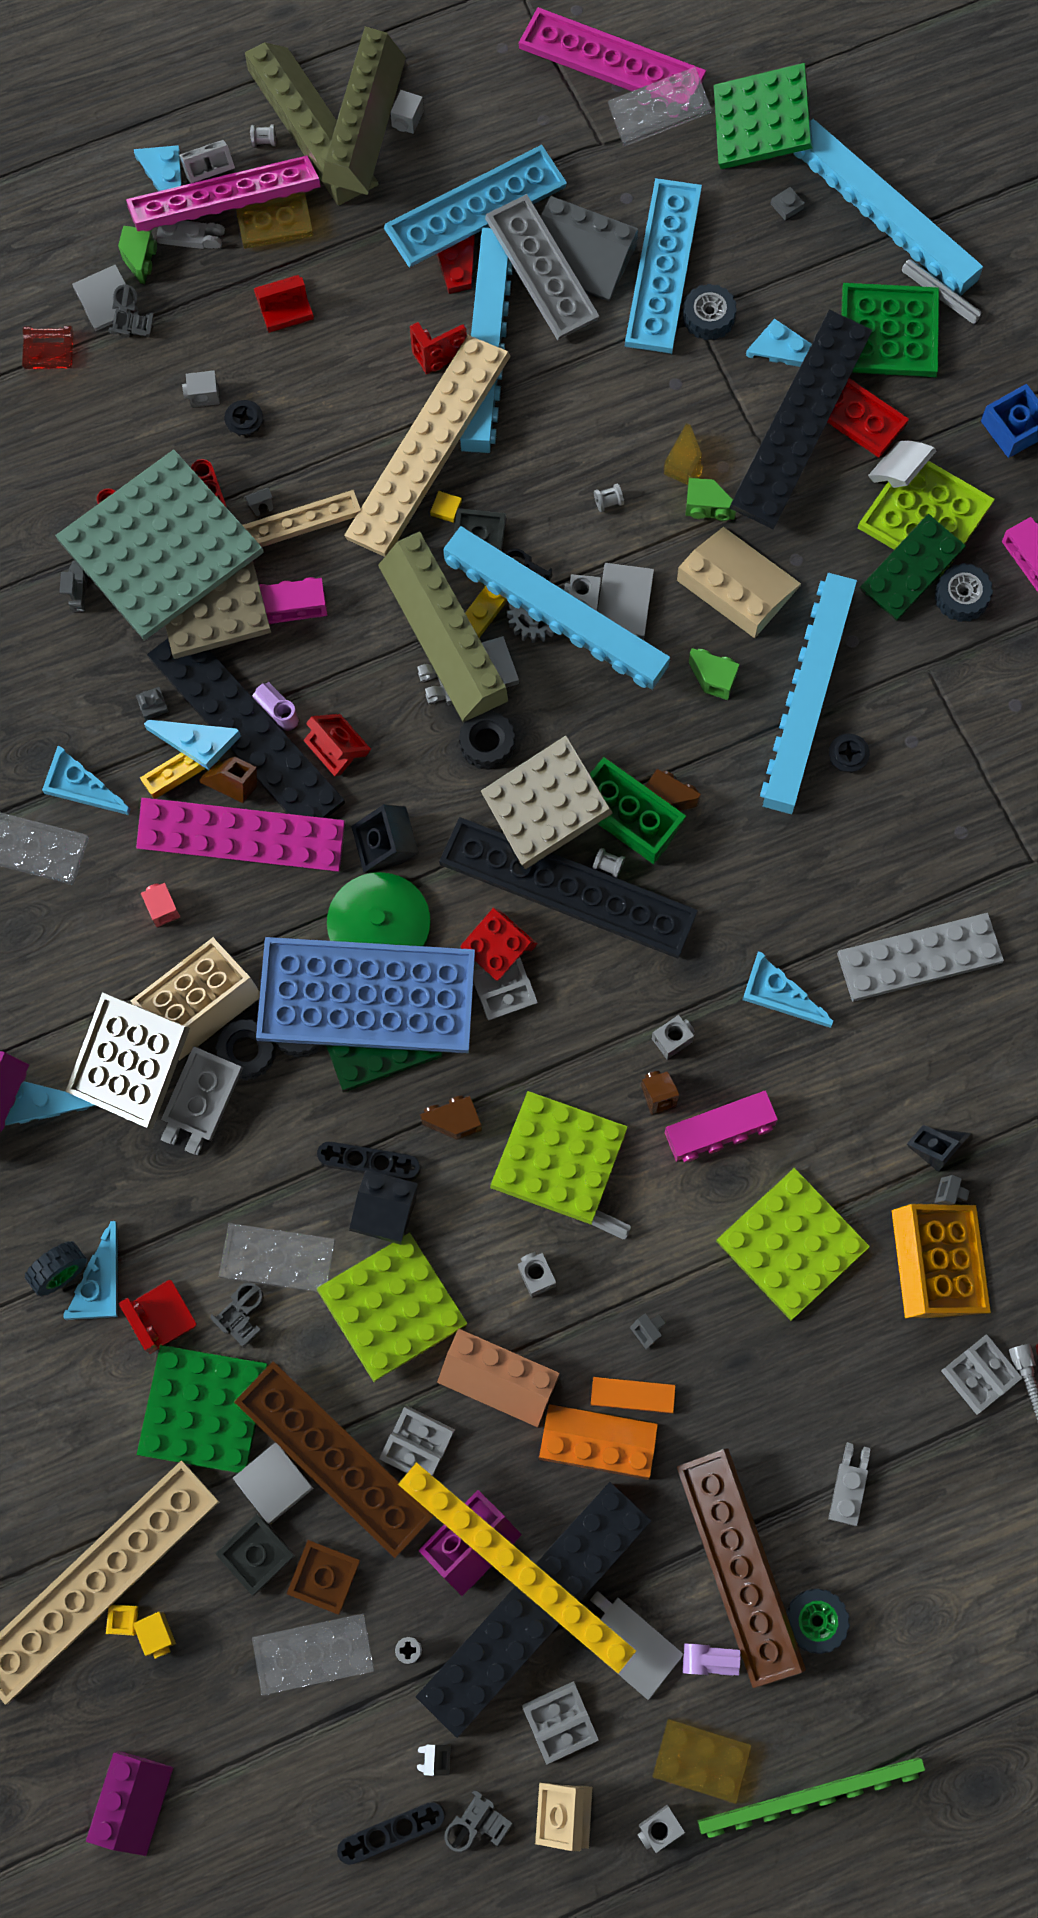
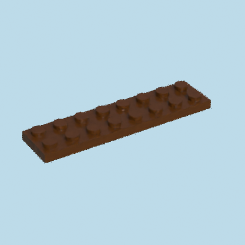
[234,1361,433,1558]
[677,1448,806,1688]

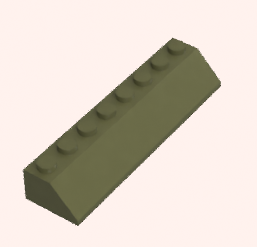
[322,26,406,195]
[245,42,379,206]
[378,531,508,722]

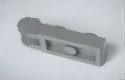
[156,220,225,249]
[828,1442,870,1526]

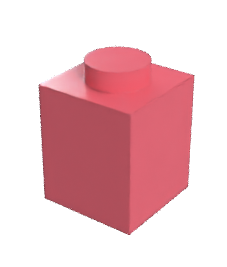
[141,883,180,927]

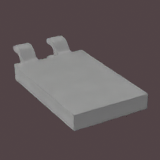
[597,563,654,640]
[417,636,519,705]
[161,1046,243,1155]
[588,1591,684,1700]

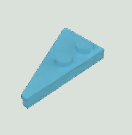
[134,145,182,191]
[746,319,811,367]
[144,720,241,770]
[42,746,131,815]
[743,951,833,1028]
[5,1082,96,1125]
[64,1221,118,1320]

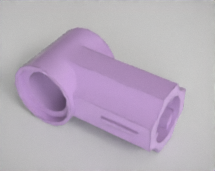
[252,682,299,731]
[683,1643,740,1676]

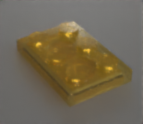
[236,191,313,249]
[652,1719,751,1804]

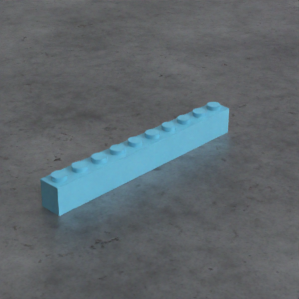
[794,119,983,296]
[460,228,513,453]
[443,526,670,690]
[760,573,857,814]

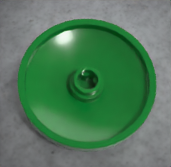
[327,872,431,947]

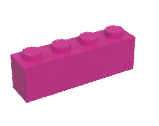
[1002,517,1038,592]
[259,577,328,624]
[665,1090,778,1163]

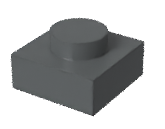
[771,187,805,220]

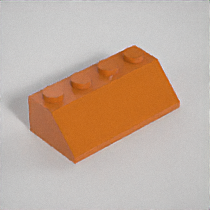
[539,1404,657,1480]

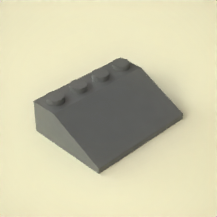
[541,196,638,302]

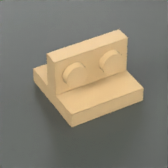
[535,1783,592,1851]

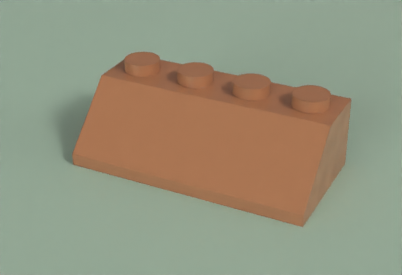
[437,1328,560,1428]

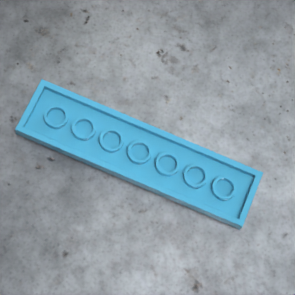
[384,145,567,268]
[625,178,702,354]

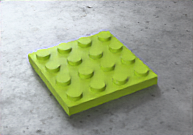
[858,461,994,577]
[490,1091,627,1225]
[716,1168,870,1321]
[317,1233,467,1382]

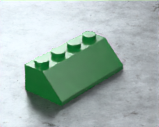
[590,757,686,865]

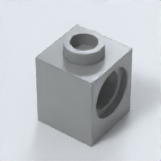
[182,371,220,408]
[652,1015,695,1059]
[518,1252,556,1298]
[637,1805,685,1853]

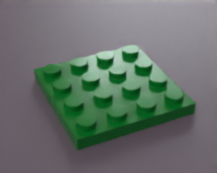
[714,63,812,169]
[841,283,939,377]
[136,1345,268,1473]

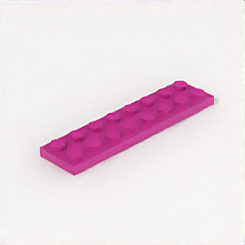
[519,7,706,112]
[126,156,320,232]
[136,798,346,871]

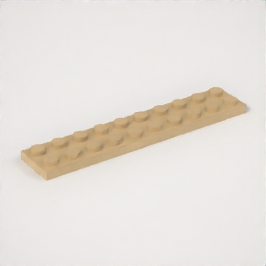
[344,335,510,557]
[0,1460,219,1705]

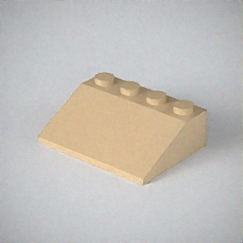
[677,527,801,638]
[131,937,260,1061]

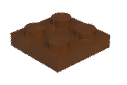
[287,1540,361,1615]

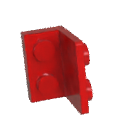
[410,322,467,374]
[460,908,538,980]
[118,1280,197,1354]

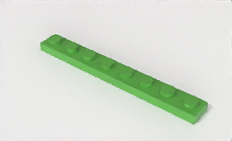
[697,1757,925,1838]

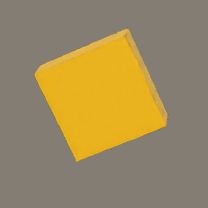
[430,491,462,523]
[106,1605,138,1636]

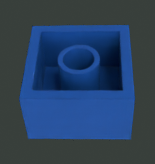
[981,384,1038,458]

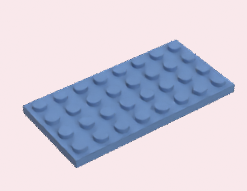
[256,937,475,1053]

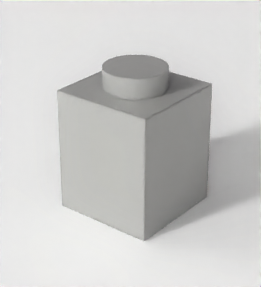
[390,90,424,134]

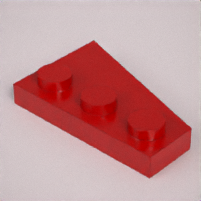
[437,234,475,294]

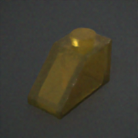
[664,423,703,485]

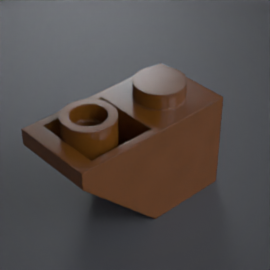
[200,757,257,803]
[645,769,701,811]
[420,1095,482,1140]

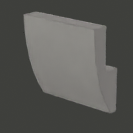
[72,265,138,331]
[868,441,936,488]
[473,957,538,1021]
[941,1334,1022,1415]
[379,1406,455,1476]
[233,1442,313,1525]
[522,1681,599,1765]

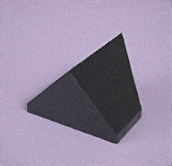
[907,1125,971,1172]

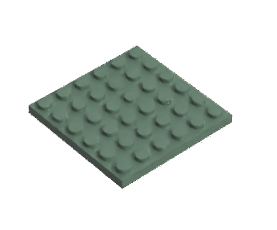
[55,449,264,641]

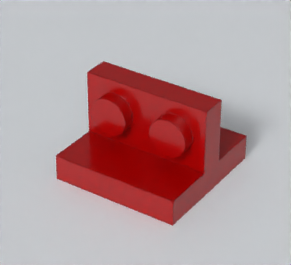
[254,275,314,333]
[304,714,371,776]

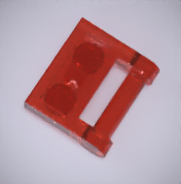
[22,326,73,369]

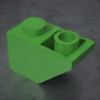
[118,226,157,284]
[686,478,736,521]
[689,648,739,700]

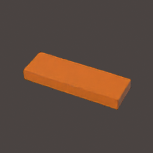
[591,1377,675,1414]

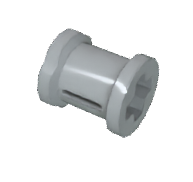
[250,124,276,147]
[594,483,624,512]
[593,848,625,878]
[395,1637,422,1664]

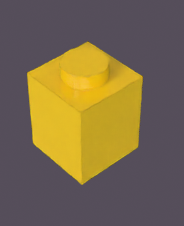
[133,1612,176,1659]

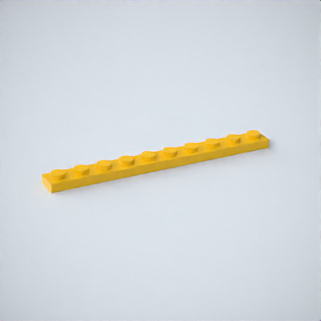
[398,1462,636,1674]

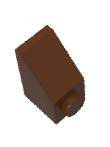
[641,1071,679,1115]

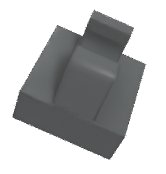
[244,488,273,516]
[136,687,169,720]
[934,1175,970,1205]
[630,1313,666,1349]
[417,1744,451,1776]

